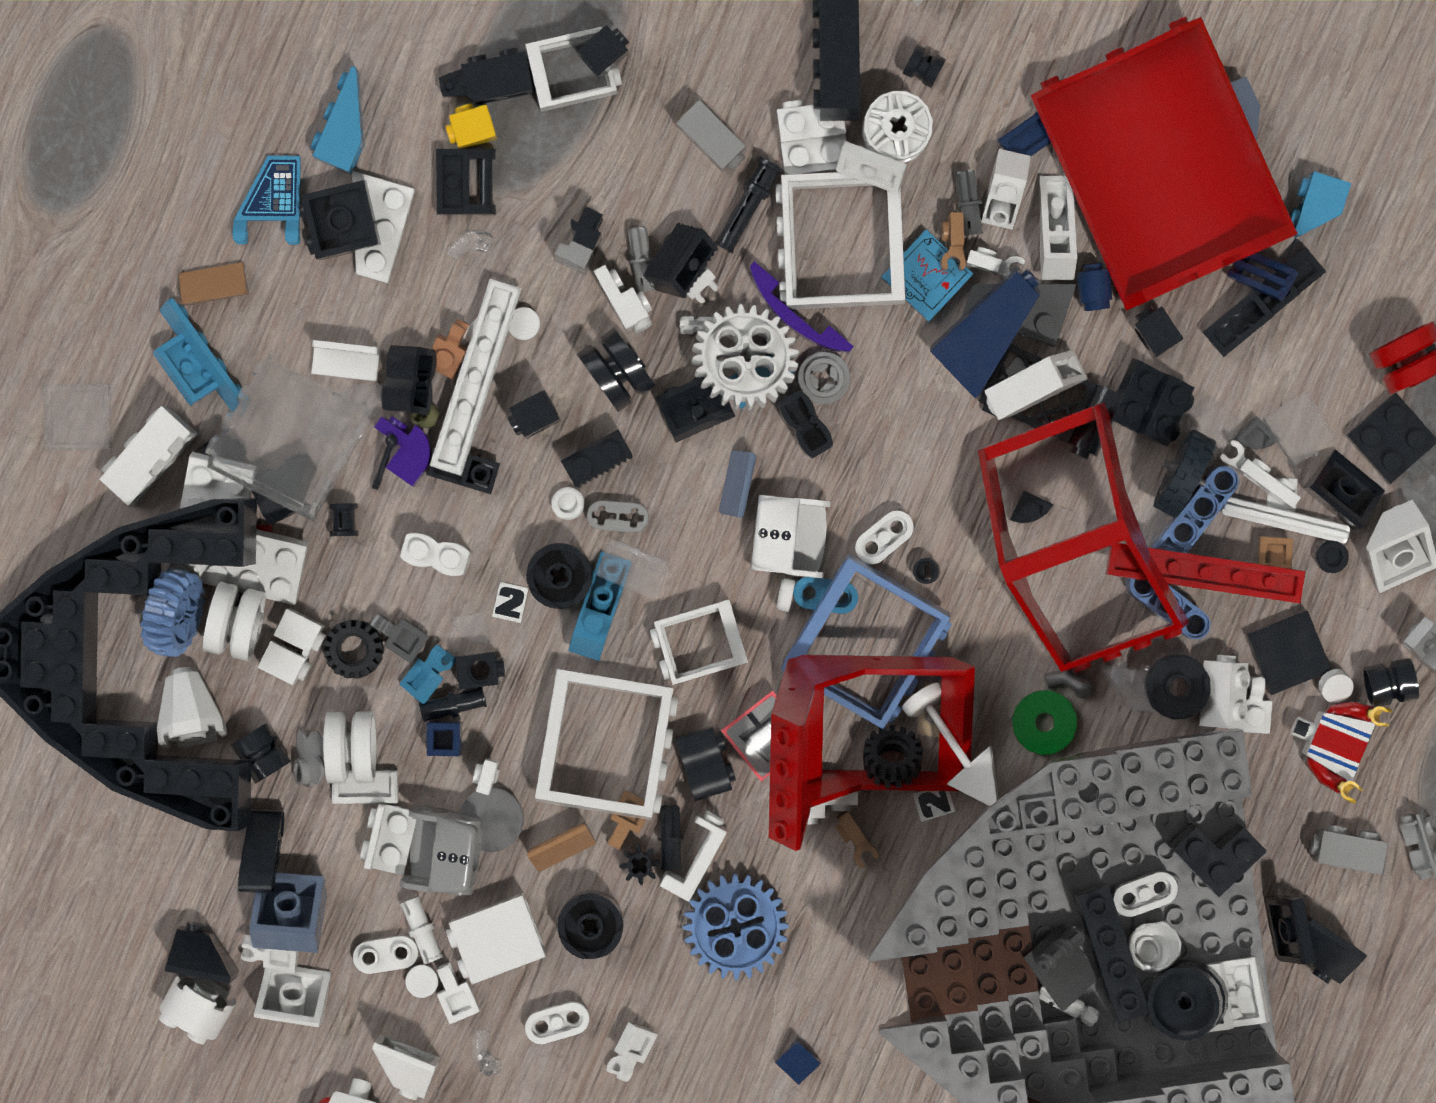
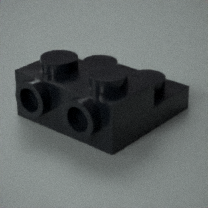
[299,180,381,260]
[1108,358,1195,447]

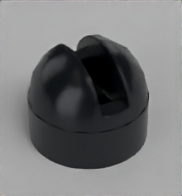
[913,558,940,584]

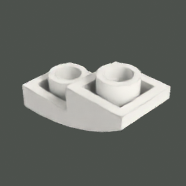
[807,791,858,824]

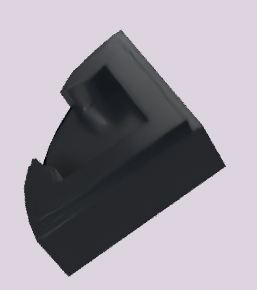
[1009,490,1053,523]

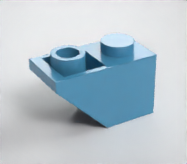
[1290,171,1352,238]

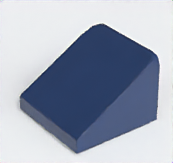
[775,1039,821,1085]

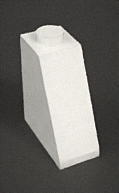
[985,350,1088,420]

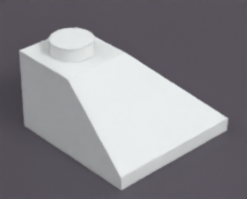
[1366,500,1436,593]
[372,1034,440,1100]

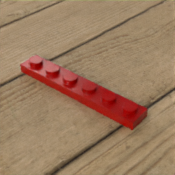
[1105,543,1306,604]

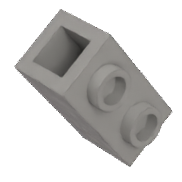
[676,100,746,172]
[1310,824,1388,875]

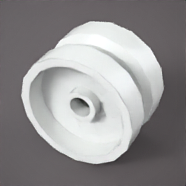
[203,582,266,661]
[323,711,377,784]

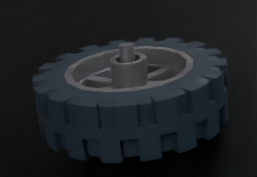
[1153,429,1216,518]

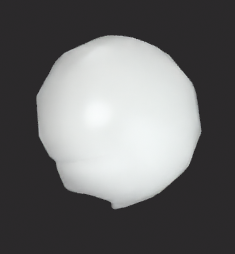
[1128,921,1182,973]

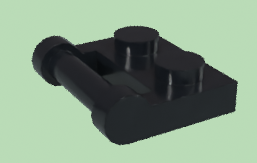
[436,148,496,216]

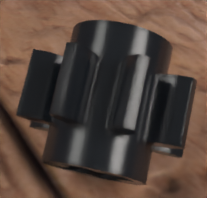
[619,843,660,885]

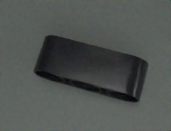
[238,808,285,894]

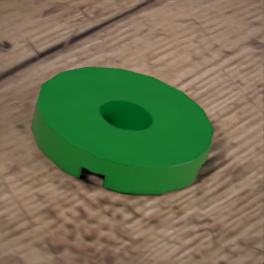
[1011,690,1077,755]

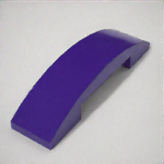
[749,261,854,353]

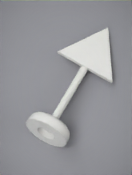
[902,683,999,806]

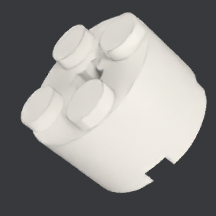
[159,974,236,1044]

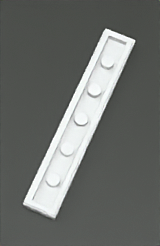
[430,279,522,476]

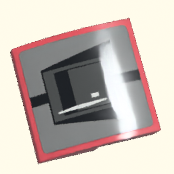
[721,690,777,781]

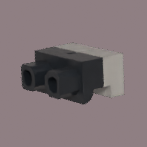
[554,206,603,275]

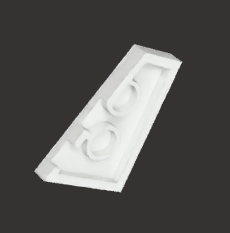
[352,171,416,284]

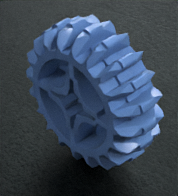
[140,568,205,657]

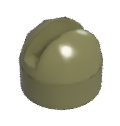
[410,404,439,428]

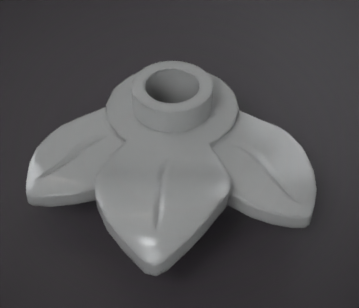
[293,730,324,787]

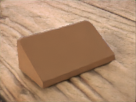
[179,262,249,306]
[527,822,595,871]

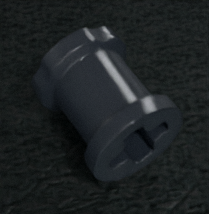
[329,503,359,537]

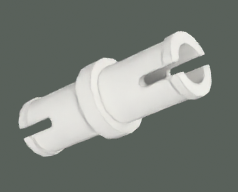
[400,896,443,965]

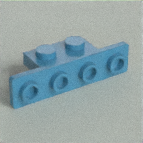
[152,298,248,416]

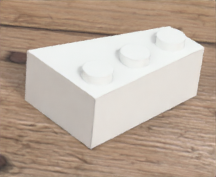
[99,406,199,506]

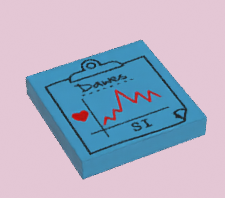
[881,230,973,322]

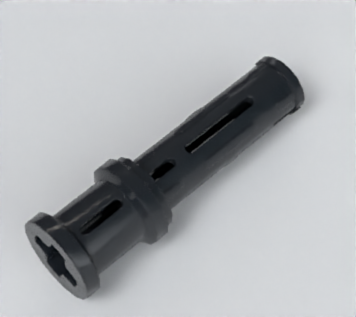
[715,156,784,254]

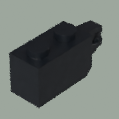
[439,48,535,105]

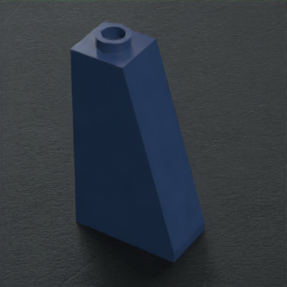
[930,266,1040,398]

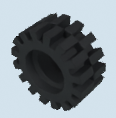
[323,620,384,679]
[863,725,923,788]

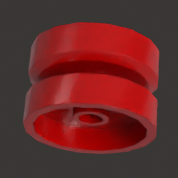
[1368,321,1436,395]

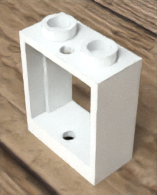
[525,27,622,112]
[650,599,748,685]

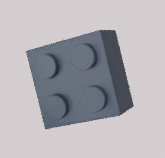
[249,873,327,953]

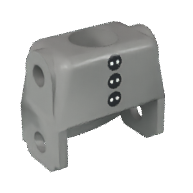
[400,806,483,895]

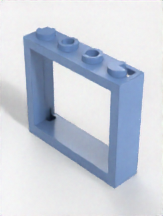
[781,553,952,729]

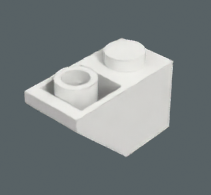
[981,149,1031,230]

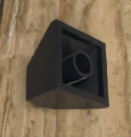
[1307,915,1367,984]
[165,922,239,984]

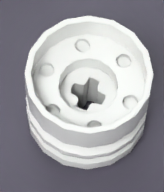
[862,91,933,163]

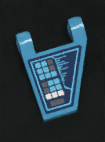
[233,156,301,245]

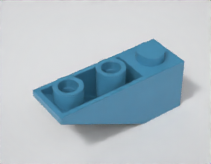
[310,66,364,175]
[568,551,632,661]

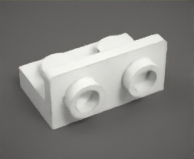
[360,803,416,875]

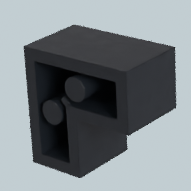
[1168,823,1267,897]

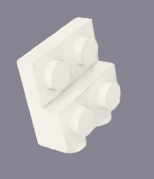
[776,100,846,175]
[594,265,653,334]

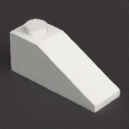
[1039,176,1077,280]

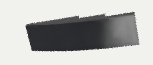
[1203,246,1326,357]

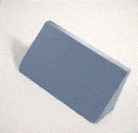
[719,450,756,518]

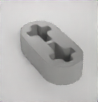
[587,501,649,532]

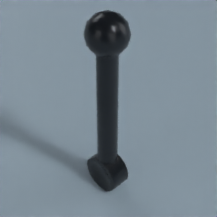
[372,434,398,491]

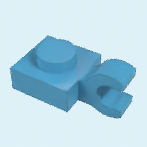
[399,644,456,704]

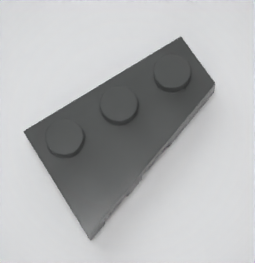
[962,284,1076,347]

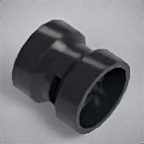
[902,44,946,88]

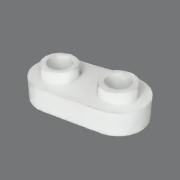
[855,511,914,564]
[1112,871,1178,917]
[353,935,419,974]
[525,1001,590,1044]

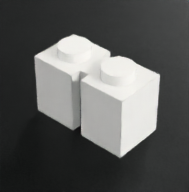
[257,608,326,685]

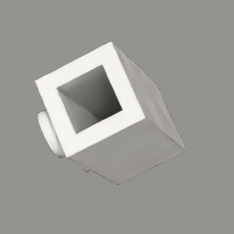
[1199,655,1250,729]

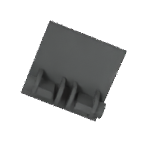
[1024,924,1100,1012]

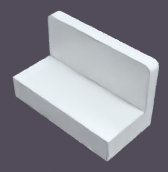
[311,340,381,382]

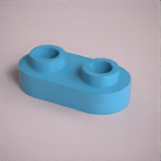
[793,577,858,614]

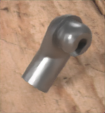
[1044,668,1092,699]

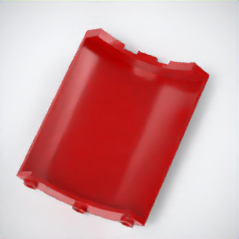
[1030,16,1298,311]

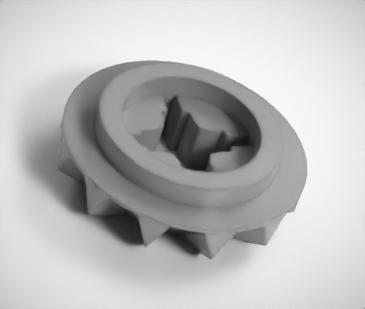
[798,352,850,404]

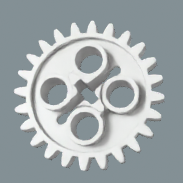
[691,304,799,410]

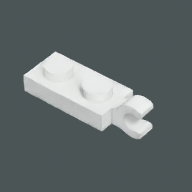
[1219,440,1301,509]

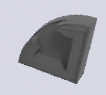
[1232,416,1280,449]

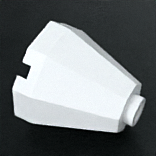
[157,667,227,748]

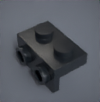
[656,377,735,443]

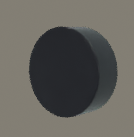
[1315,541,1349,573]

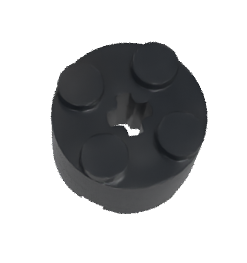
[526,543,593,609]
[557,890,624,959]

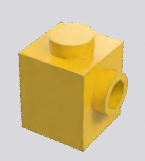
[445,104,497,149]

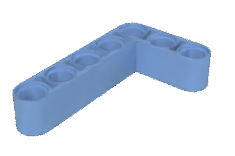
[1126,466,1239,639]

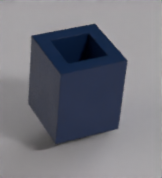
[427,721,462,756]

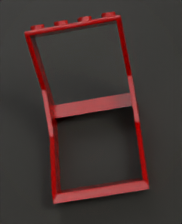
[978,402,1189,673]
[768,655,975,851]

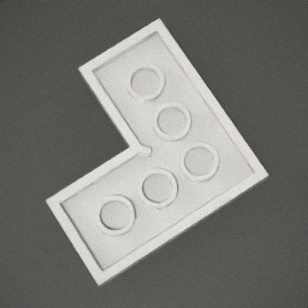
[169,452,309,605]

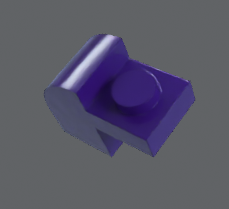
[374,416,432,487]

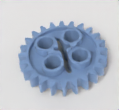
[683,873,789,980]

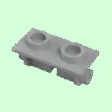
[1399,809,1436,880]

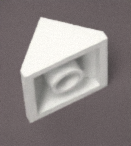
[254,967,331,1027]

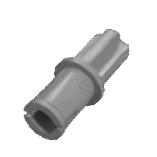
[628,227,655,293]

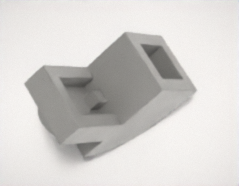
[1403,617,1436,675]

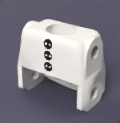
[751,495,831,578]

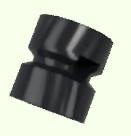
[1363,658,1419,708]
[231,723,291,784]

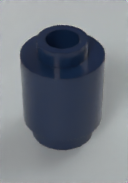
[1077,263,1113,311]

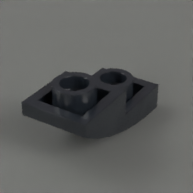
[427,446,500,494]

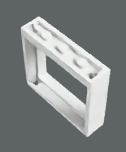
[776,172,905,309]
[535,669,678,820]

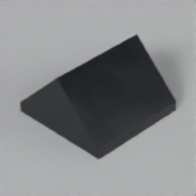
[1303,449,1385,530]

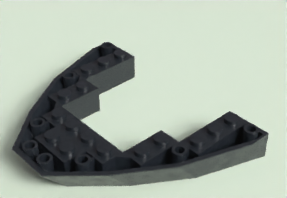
[0,498,257,831]

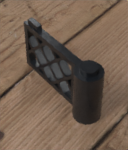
[978,344,1116,460]

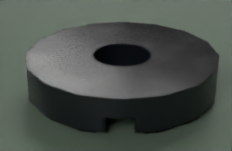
[1144,654,1211,720]

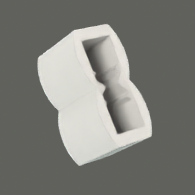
[400,533,472,576]

